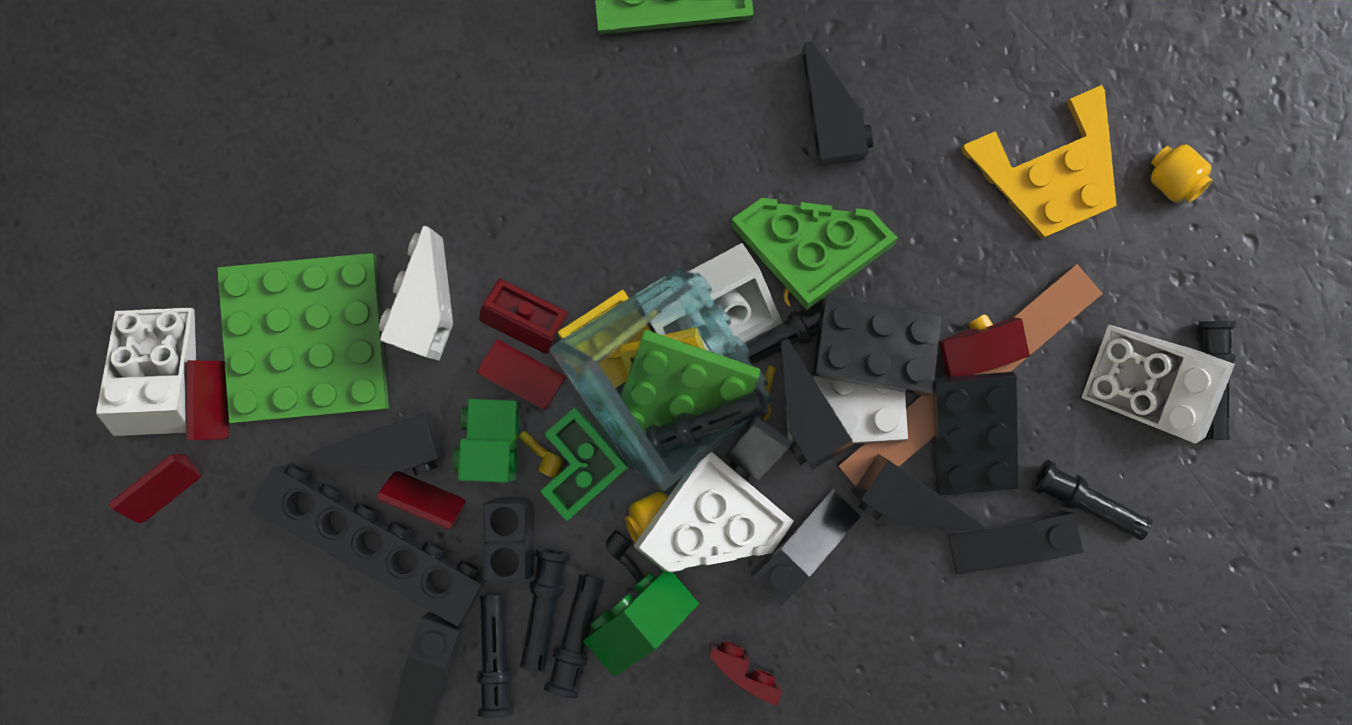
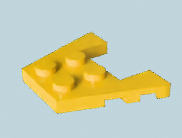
[961,85,1117,239]

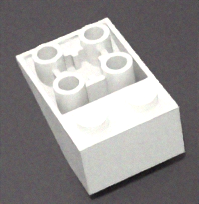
[379,225,453,361]
[96,308,196,436]
[1081,325,1235,444]

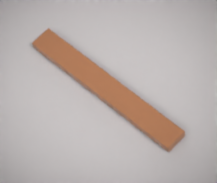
[837,264,1103,487]

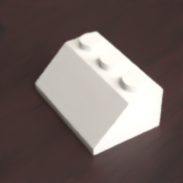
[638,243,782,356]

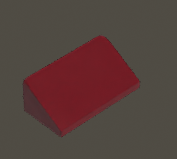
[479,278,569,354]
[476,339,566,411]
[186,360,229,440]
[109,454,201,523]
[376,471,466,530]

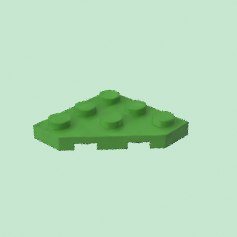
[731,198,898,310]
[610,330,760,441]

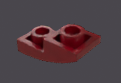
[939,317,1030,377]
[709,640,782,706]

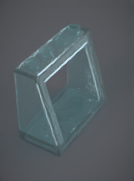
[549,268,773,491]

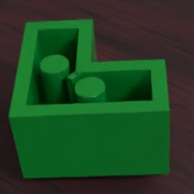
[452,399,521,482]
[540,407,629,522]
[583,571,699,677]

